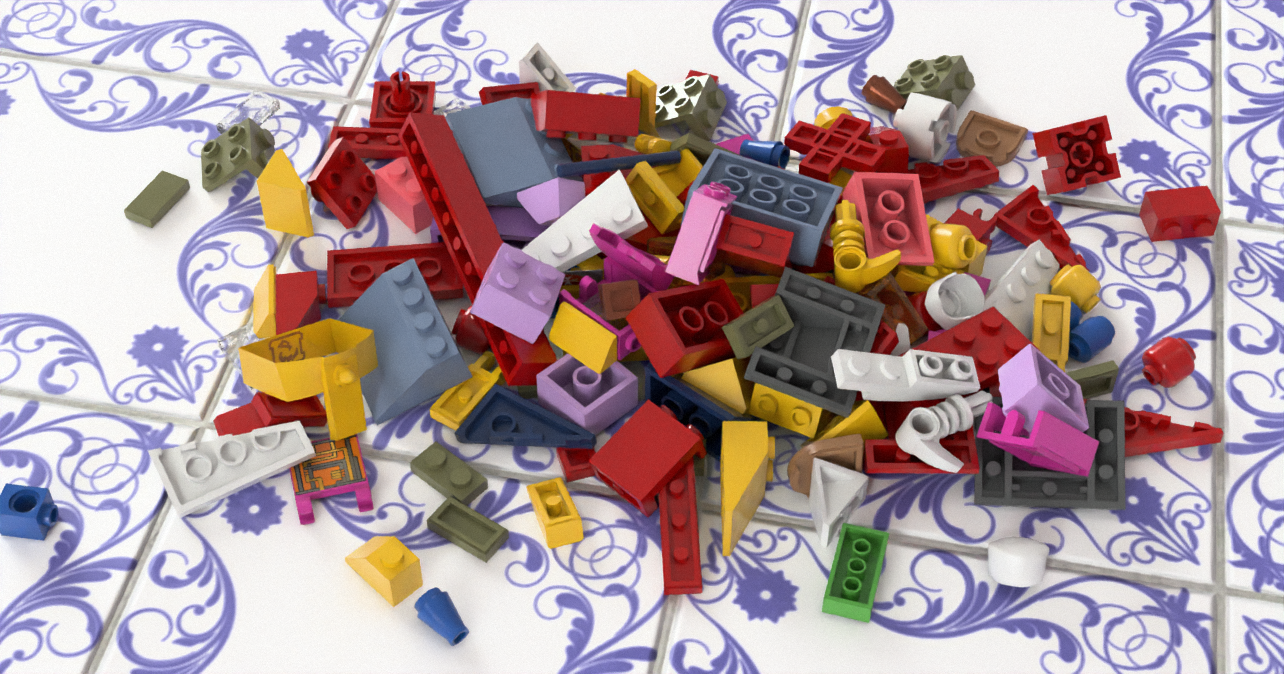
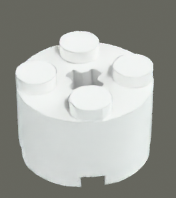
[893,92,957,163]

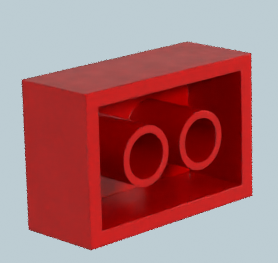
[626,279,744,378]

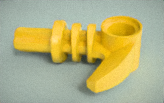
[830,200,901,293]

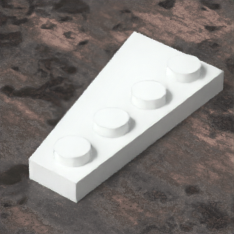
[522,169,648,272]
[983,239,1060,341]
[147,420,316,519]

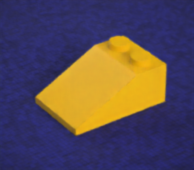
[720,421,775,556]

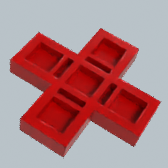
[784,113,887,183]

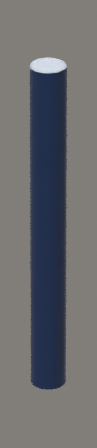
[556,151,681,178]

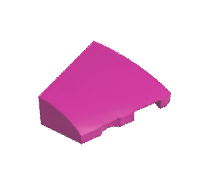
[589,223,675,291]

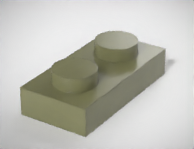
[722,294,795,360]
[410,441,488,506]

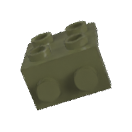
[894,55,976,111]
[655,74,727,141]
[201,117,275,192]

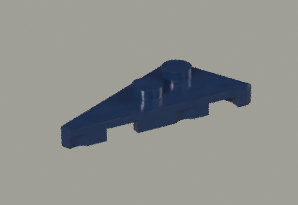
[454,384,597,449]

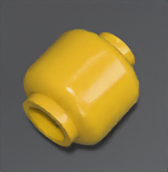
[929,223,977,269]
[1050,264,1101,314]

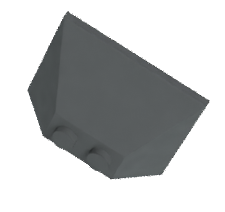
[744,267,885,418]
[974,397,1126,510]

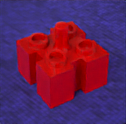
[1032,115,1121,195]

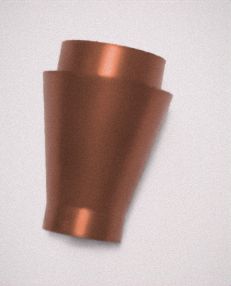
[862,74,907,114]

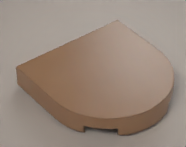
[956,110,1028,167]
[787,434,864,499]

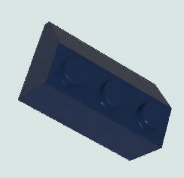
[645,363,756,462]

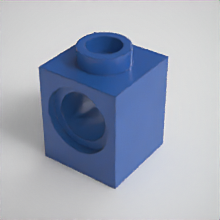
[0,483,58,541]

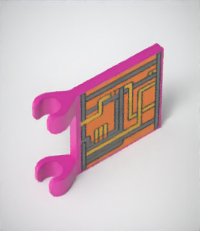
[289,434,374,525]

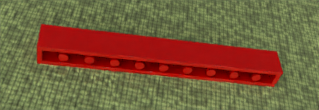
[398,112,558,386]

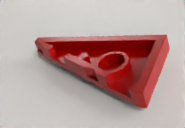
[994,185,1090,271]
[1083,399,1224,457]

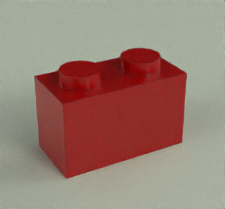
[1139,185,1221,242]

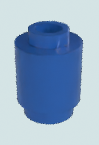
[1068,316,1115,363]

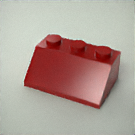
[531,90,641,144]

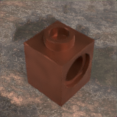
[598,280,641,320]

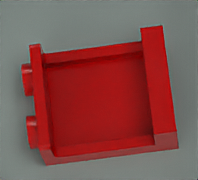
[716,214,795,278]
[589,399,707,518]

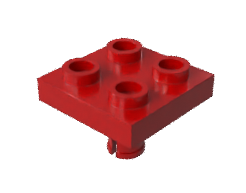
[369,71,436,129]
[307,137,377,229]

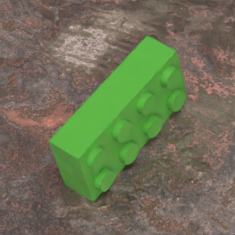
[822,523,890,623]

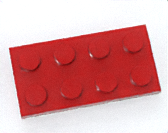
[327,242,464,308]
[899,306,1040,408]

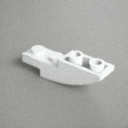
[831,349,980,402]

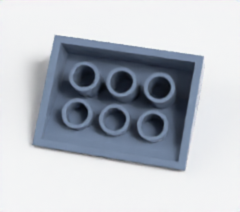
[446,97,582,208]
[680,148,843,267]
[338,258,473,426]

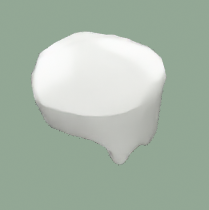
[925,272,985,330]
[988,536,1049,587]

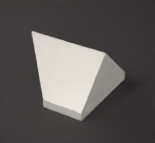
[519,42,576,92]
[809,457,869,548]

